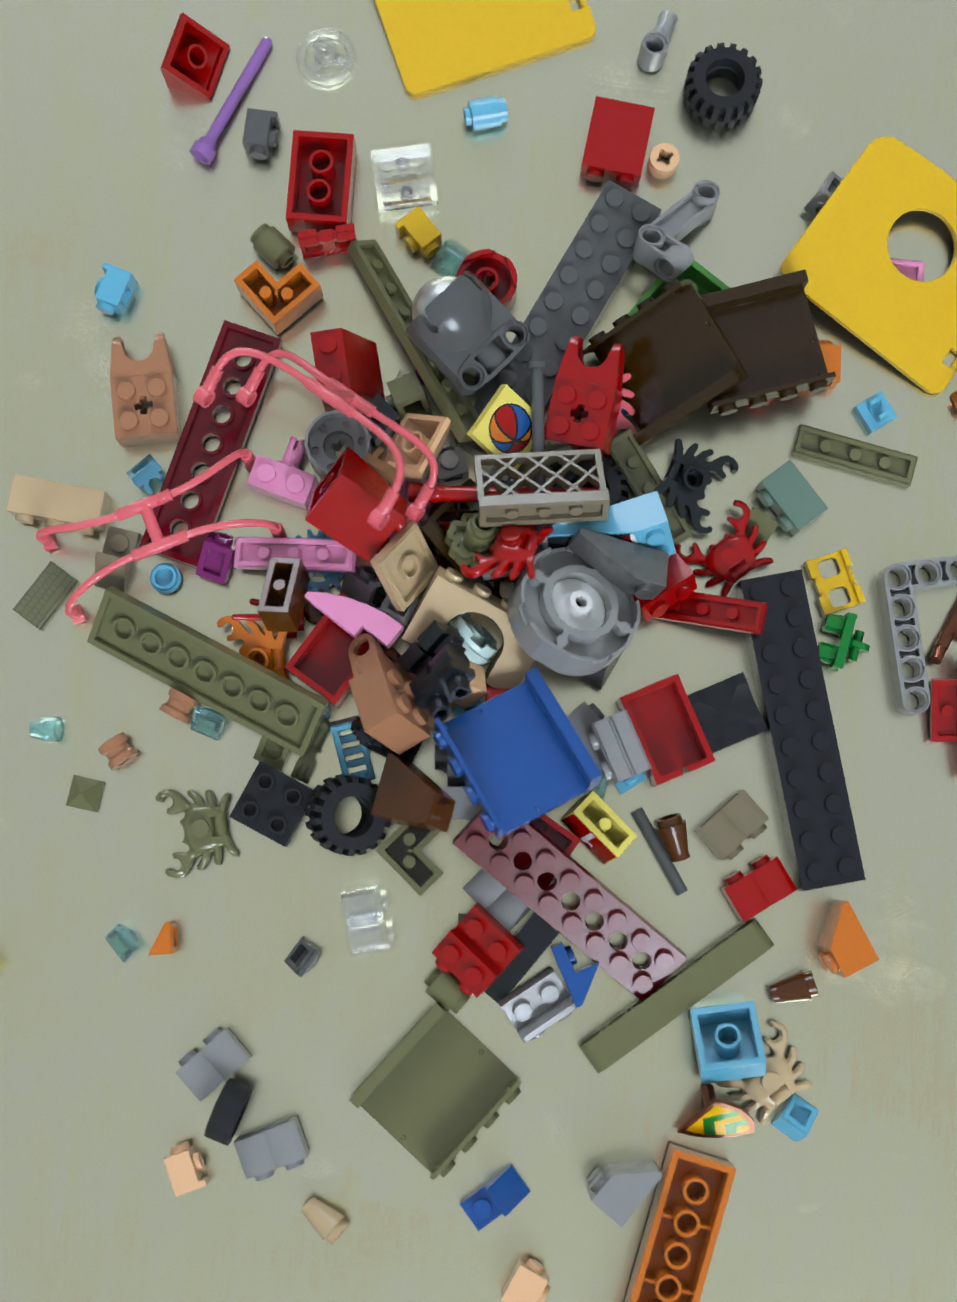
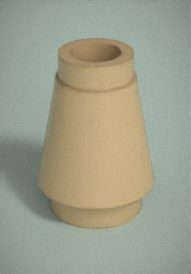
[301,1196,349,1245]

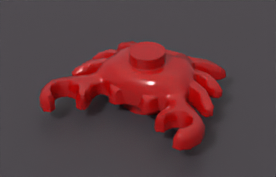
[675,500,773,597]
[460,524,554,580]

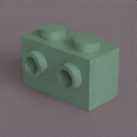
[756,460,828,536]

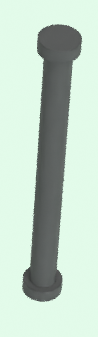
[527,361,546,486]

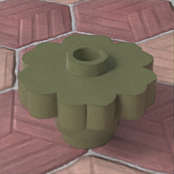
[445,513,501,571]

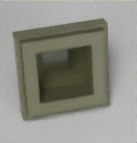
[66,775,105,812]

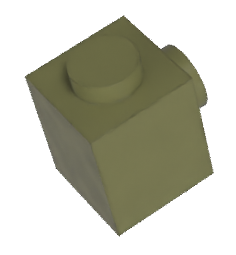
[386,371,433,420]

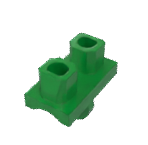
[818,612,870,672]

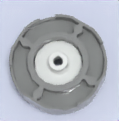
[507,545,641,676]

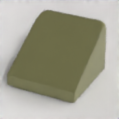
[746,507,779,548]

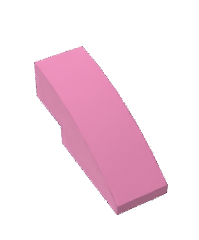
[304,591,404,649]

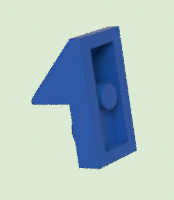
[550,942,599,1008]
[460,1164,530,1231]

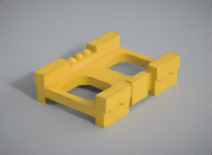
[804,548,866,616]

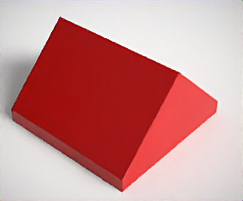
[160,13,230,100]

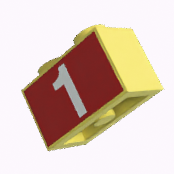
[560,791,637,864]

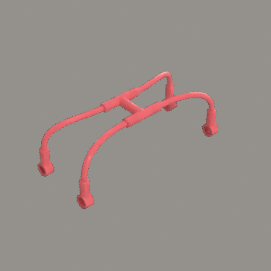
[193,348,438,531]
[36,448,287,625]

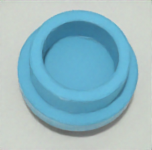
[150,563,182,594]

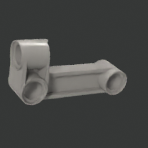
[633,180,720,282]

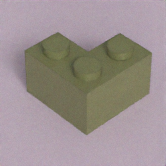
[376,825,443,896]

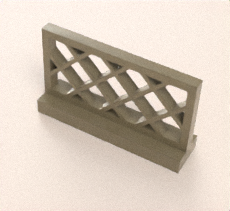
[474,449,610,527]

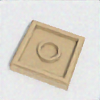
[370,521,439,612]

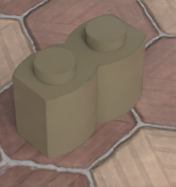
[695,789,769,860]

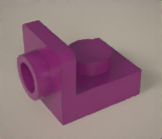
[196,532,236,584]

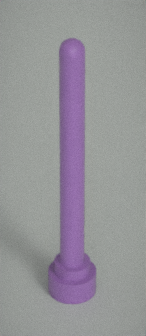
[189,37,272,164]

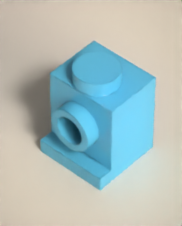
[94,262,138,315]

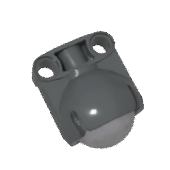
[406,271,530,397]

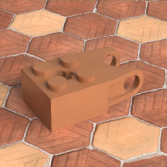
[110,332,182,447]
[348,633,430,755]

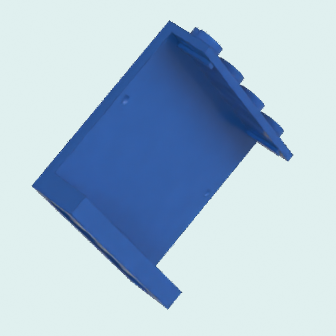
[432,667,602,839]

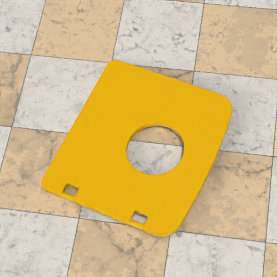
[374,0,596,97]
[779,136,957,394]

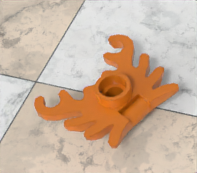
[217,616,290,680]

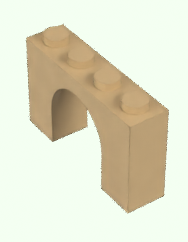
[401,566,535,689]

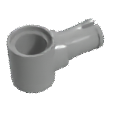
[637,10,678,72]

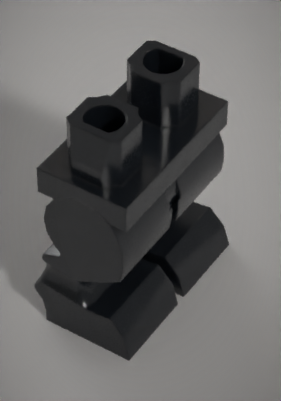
[397,620,476,721]

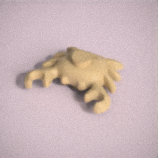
[715,1021,812,1124]

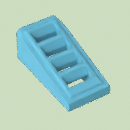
[330,715,375,780]

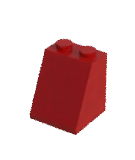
[310,328,385,412]
[305,447,408,562]

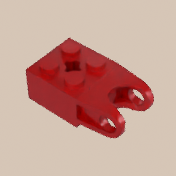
[545,336,625,455]

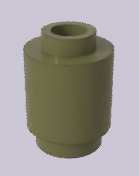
[250,223,295,269]
[424,968,471,1014]

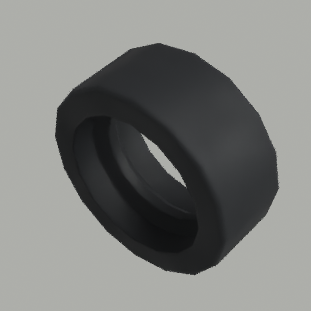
[204,1078,252,1146]

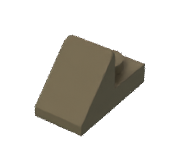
[94,526,141,593]

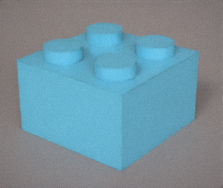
[690,1001,766,1084]

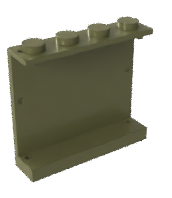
[348,1002,521,1181]

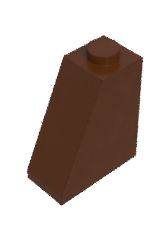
[370,753,456,832]

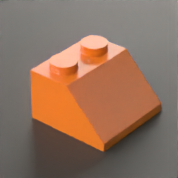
[817,899,880,978]

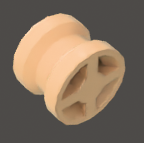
[647,143,680,181]

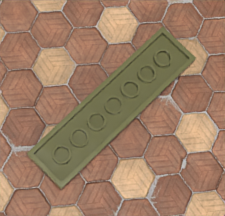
[87,586,329,757]

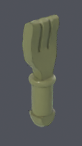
[291,719,330,784]

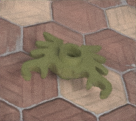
[155,789,238,878]

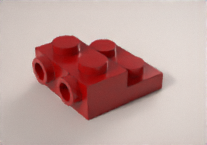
[432,903,524,998]

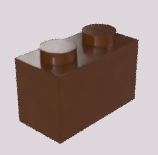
[257,557,310,632]

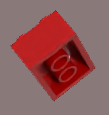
[286,130,357,233]

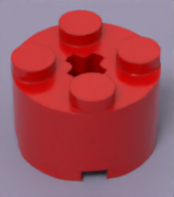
[456,249,517,311]

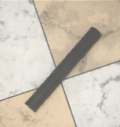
[631,807,688,896]

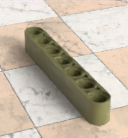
[579,918,774,1073]

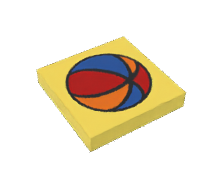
[467,384,546,470]

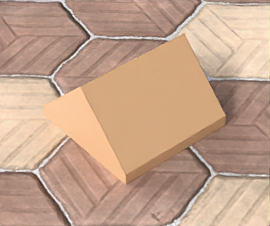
[381,413,451,483]

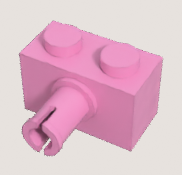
[246,436,319,511]

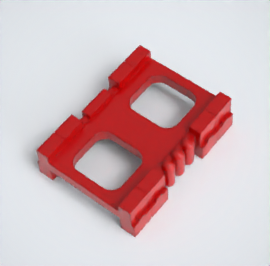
[297,223,357,260]

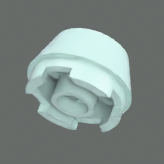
[446,612,498,666]

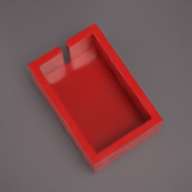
[284,592,384,708]
[617,673,716,787]

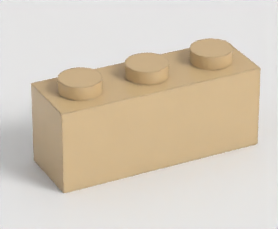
[6,474,111,535]

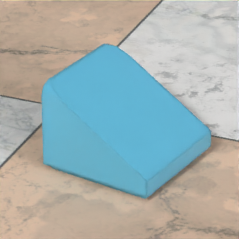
[771,1093,819,1142]

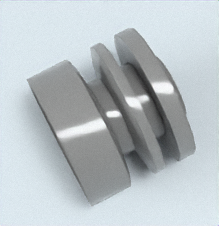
[304,410,374,479]

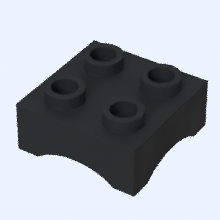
[687,672,768,753]
[229,761,316,847]

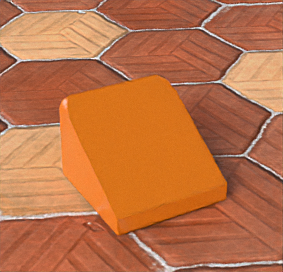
[149,920,178,955]

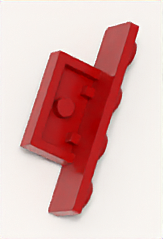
[930,678,957,742]

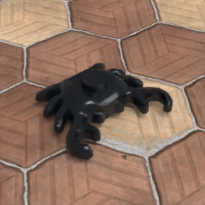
[653,438,739,535]

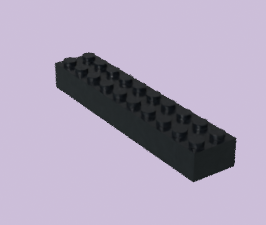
[735,569,866,891]

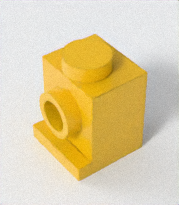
[395,206,442,259]

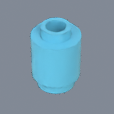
[463,95,508,131]

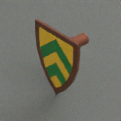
[677,1084,755,1138]

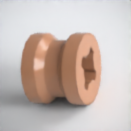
[159,687,199,724]
[98,732,138,770]

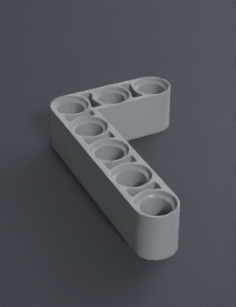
[877,555,957,716]

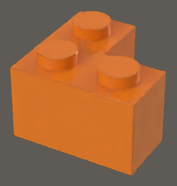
[234,260,324,335]

